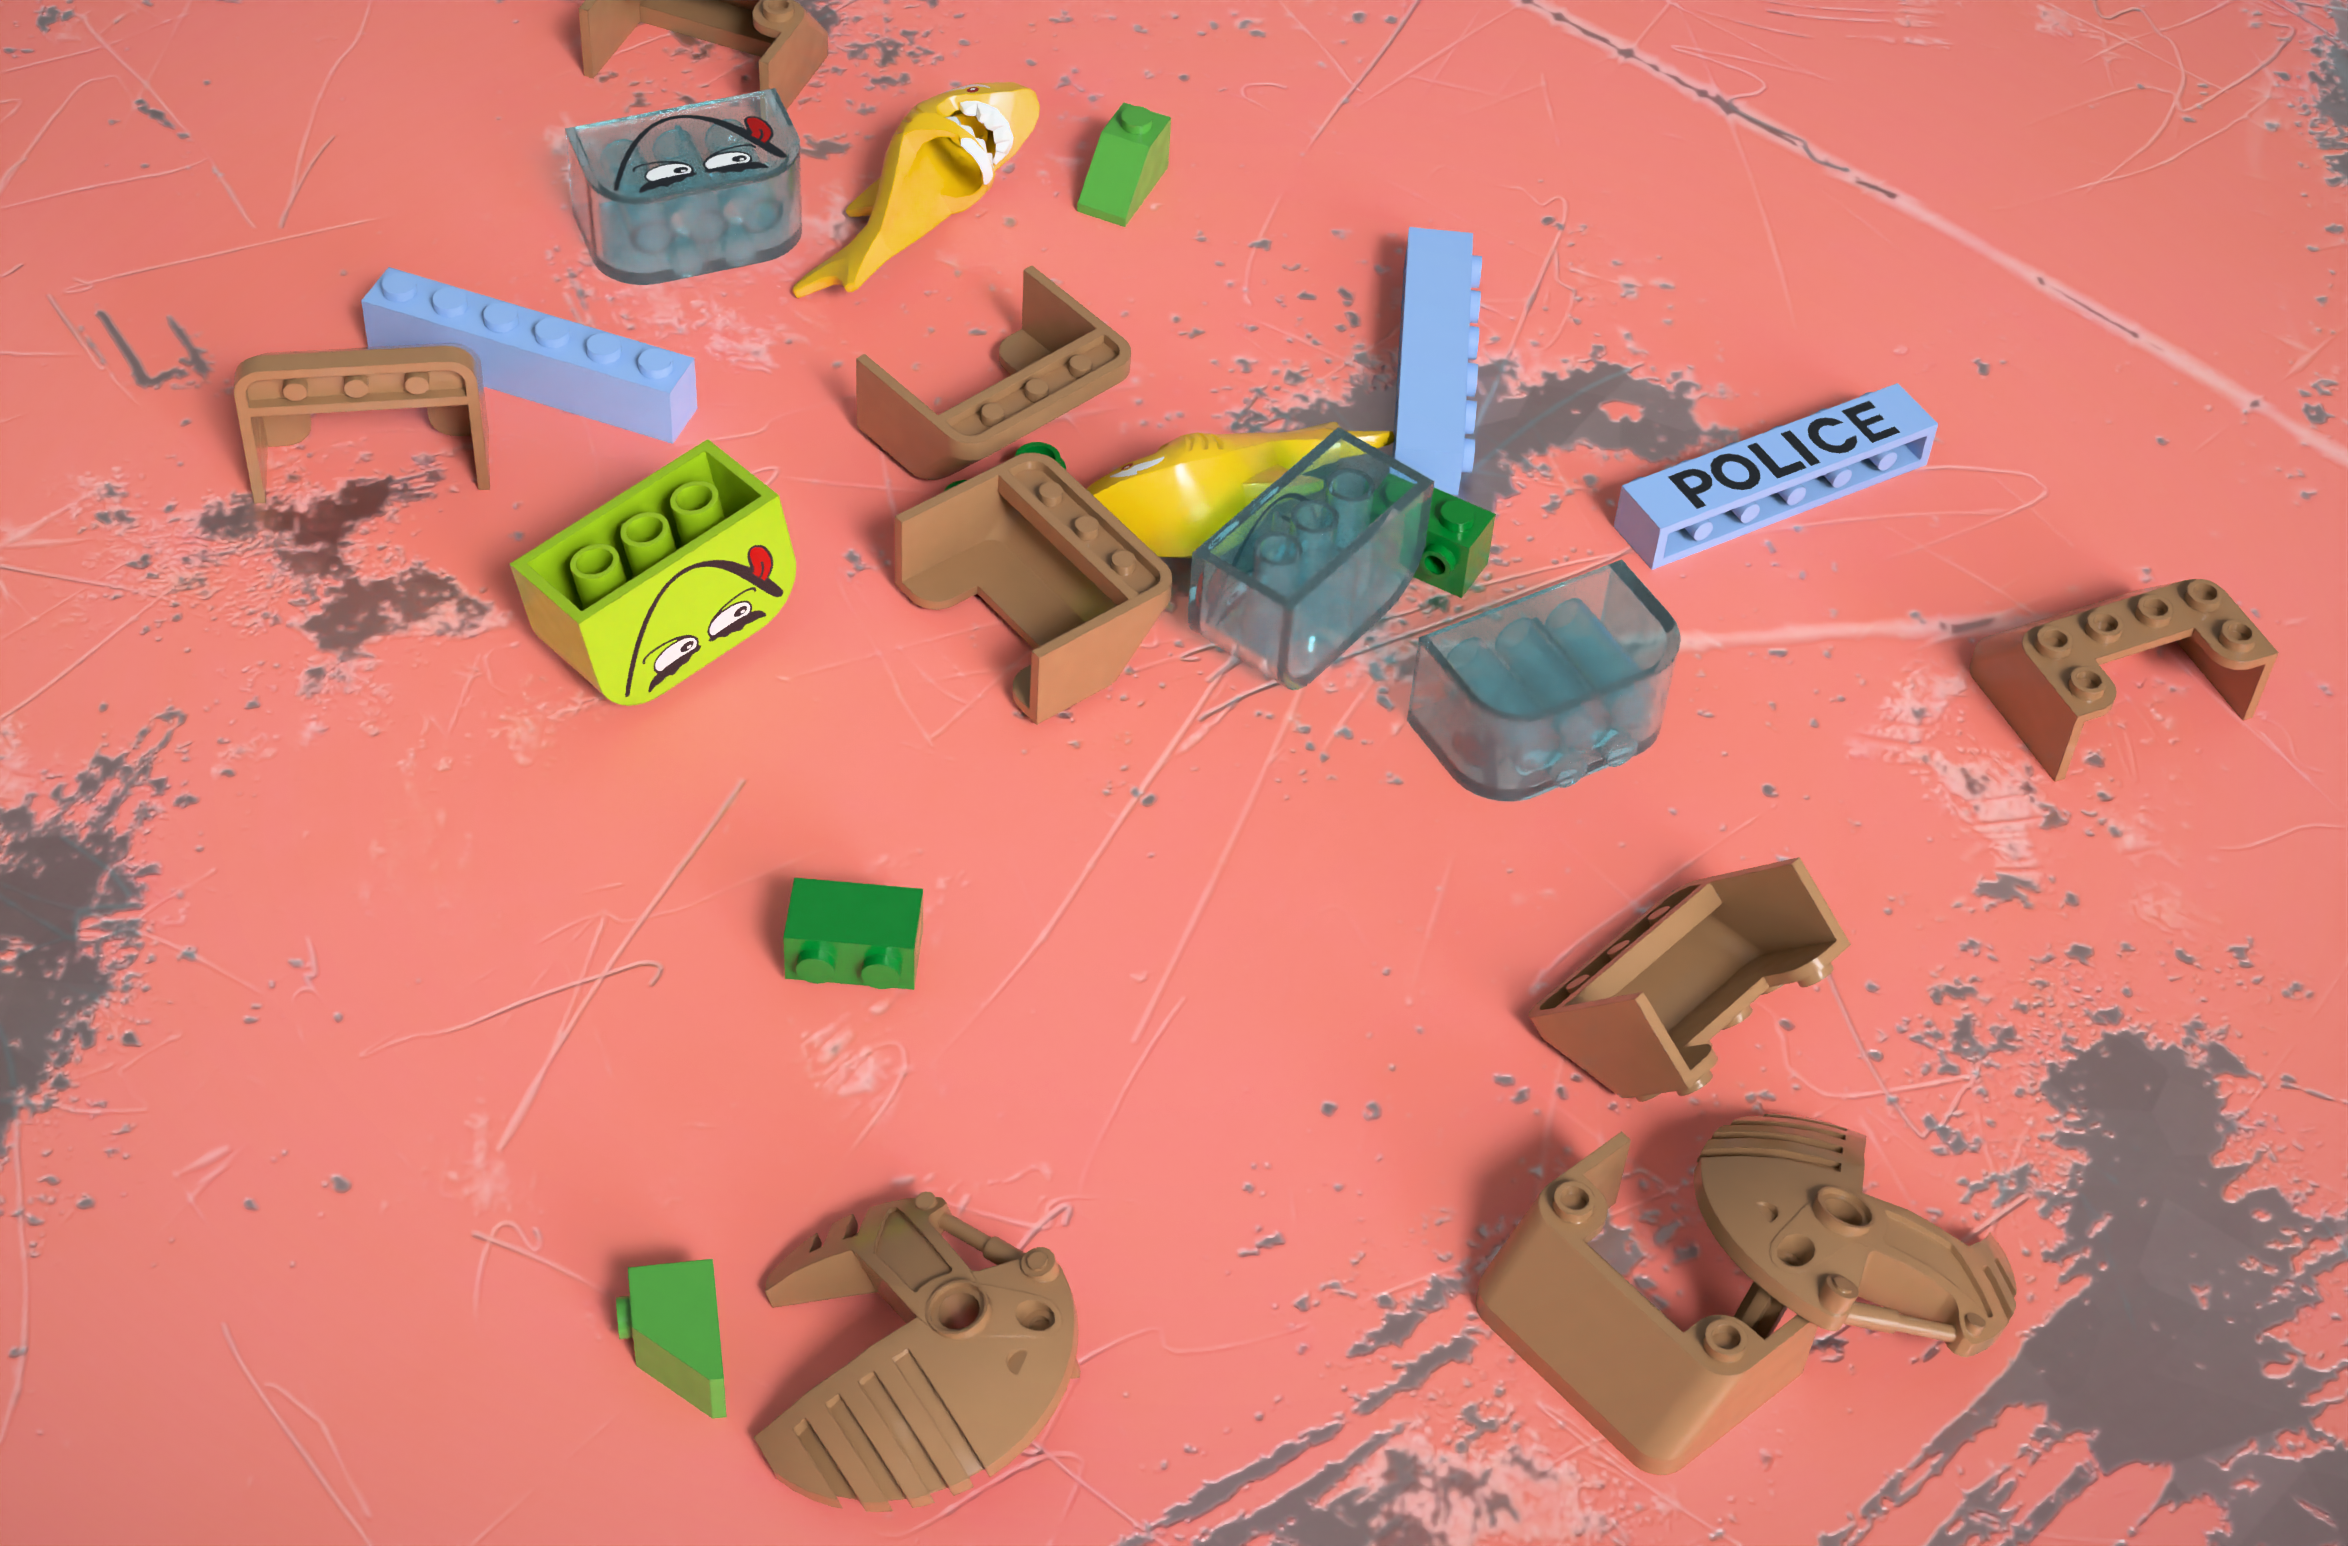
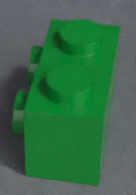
[1359,470,1496,598]
[783,878,923,990]

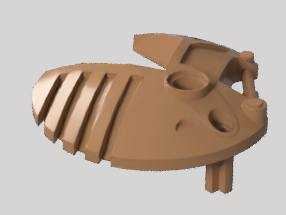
[1693,1113,2017,1358]
[754,1191,1081,1512]

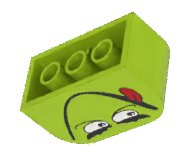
[510,439,796,706]

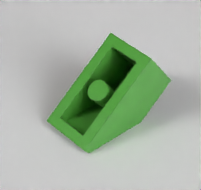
[1077,102,1171,227]
[616,1259,727,1419]

